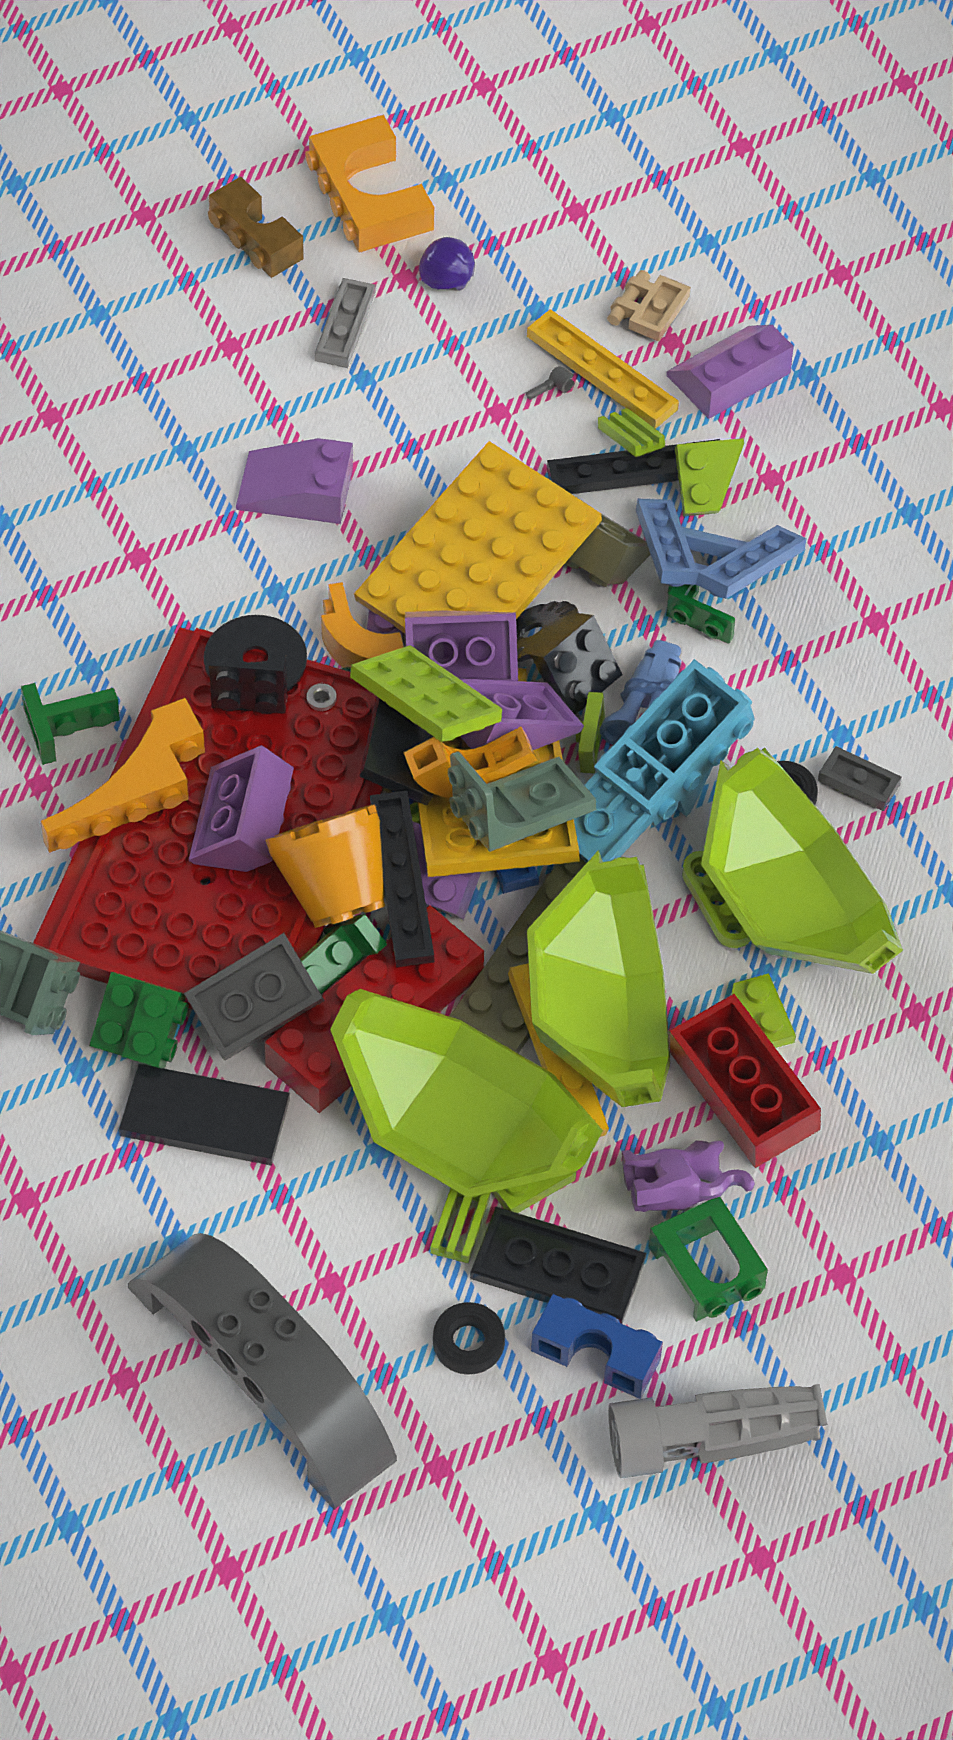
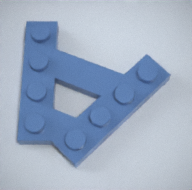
[636,498,807,599]

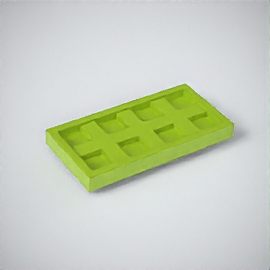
[350,645,502,742]

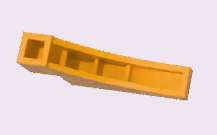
[41,698,205,853]

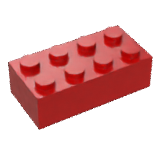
[669,994,821,1168]

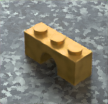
[208,177,304,278]

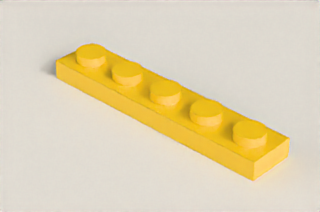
[527,309,679,429]
[507,963,609,1137]

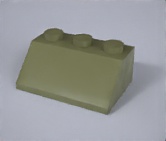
[565,514,651,587]

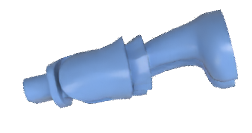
[600,640,682,745]

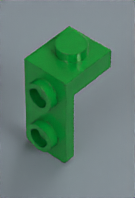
[666,584,735,644]

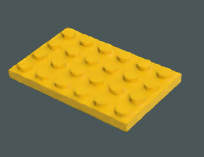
[354,441,602,633]
[417,736,580,877]

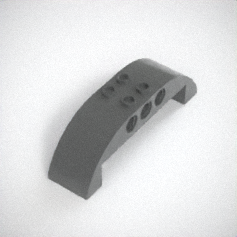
[128,1233,397,1510]

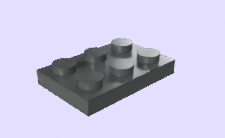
[184,933,325,1061]

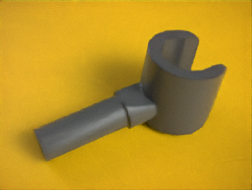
[526,366,574,400]

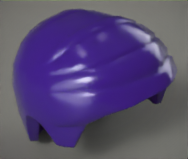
[419,237,475,291]

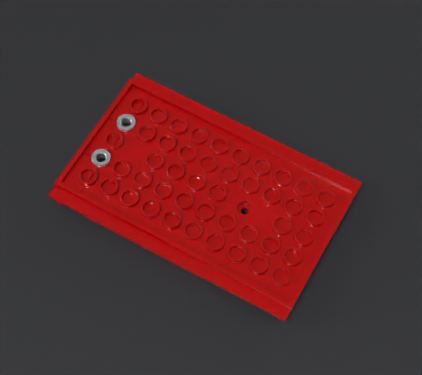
[33,627,384,1034]

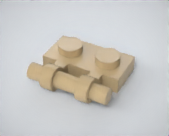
[607,270,691,342]

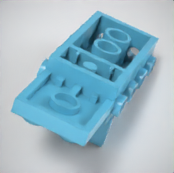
[574,659,755,863]

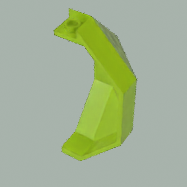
[701,747,903,974]
[527,850,671,1107]
[330,989,603,1198]

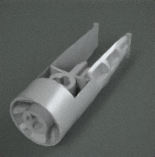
[608,1384,828,1478]

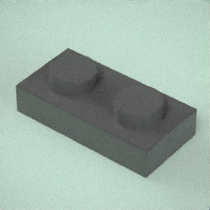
[818,746,902,811]

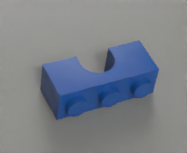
[531,1294,663,1399]

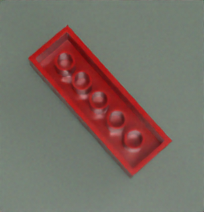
[265,905,484,1113]

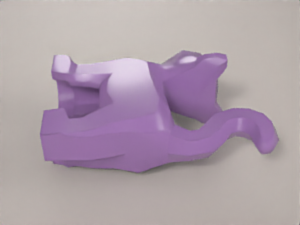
[622,1140,755,1212]

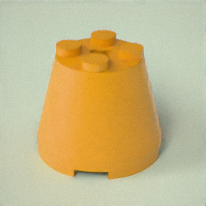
[265,804,386,928]

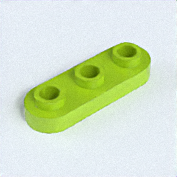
[682,851,751,948]

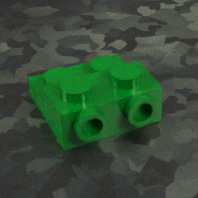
[89,972,189,1068]

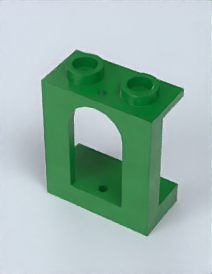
[648,1197,768,1322]

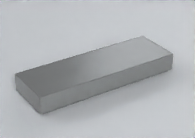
[315,278,376,368]

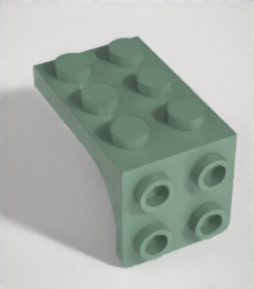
[448,751,596,852]
[0,930,80,1035]

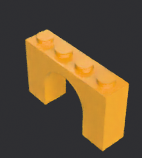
[305,114,435,252]

